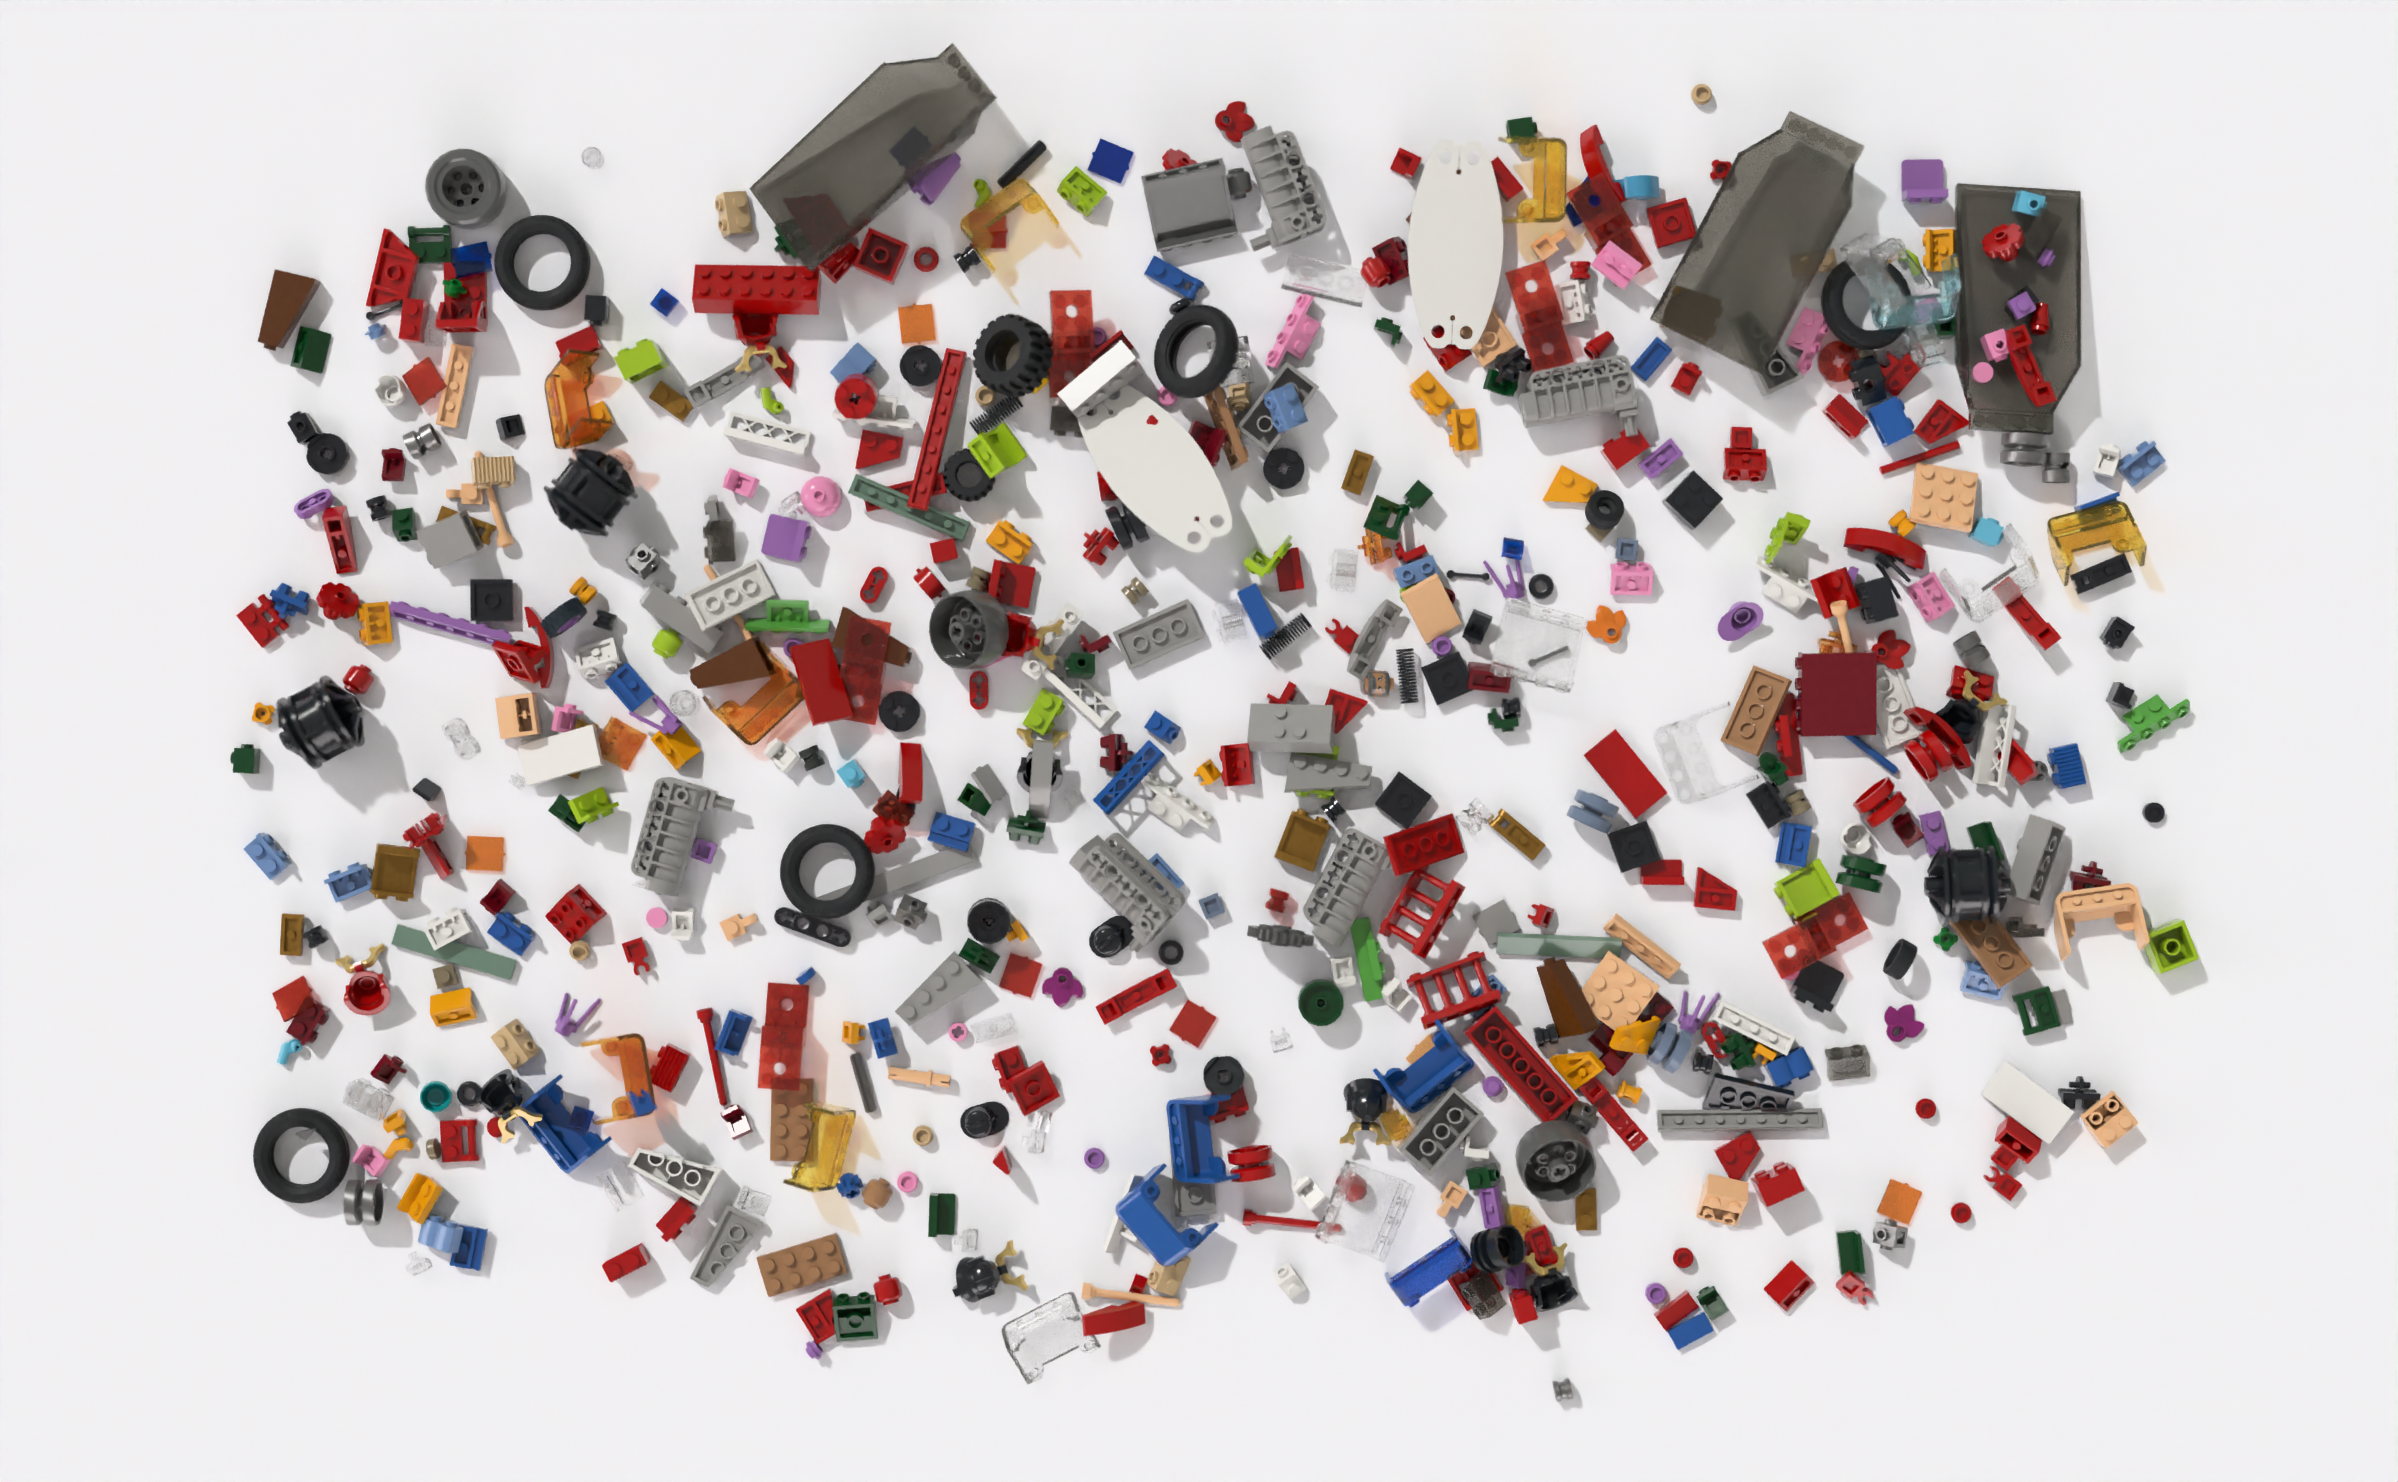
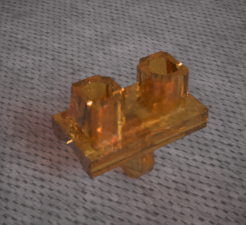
[1357,528,1392,565]
[1817,627,1858,653]

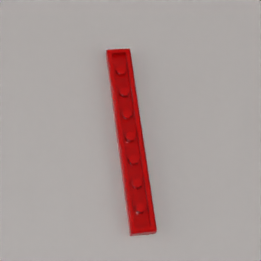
[907,348,967,511]

